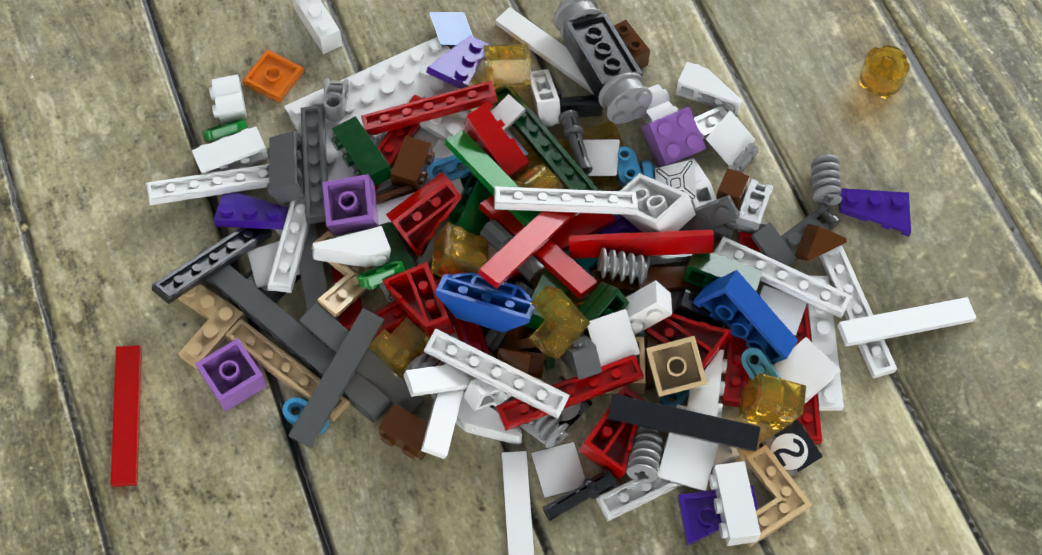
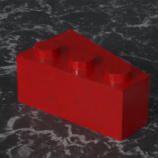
[465,101,529,180]
[386,173,462,257]
[382,262,456,338]
[644,313,732,371]
[578,386,644,480]

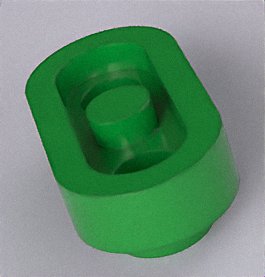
[202,118,248,143]
[357,261,405,290]

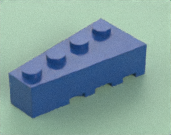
[693,270,798,364]

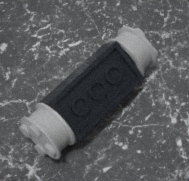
[553,0,652,124]

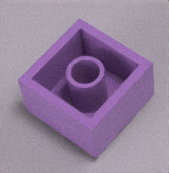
[641,106,706,168]
[322,174,379,235]
[195,338,267,412]

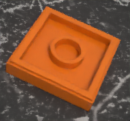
[242,49,304,103]

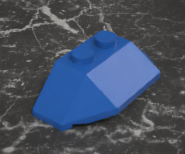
[435,273,537,332]

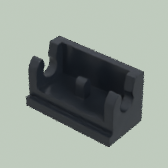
[557,92,603,118]
[673,287,725,328]

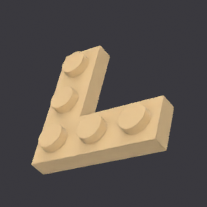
[311,231,373,318]
[178,284,245,370]
[745,445,812,548]

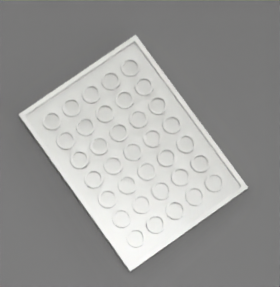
[284,37,491,196]

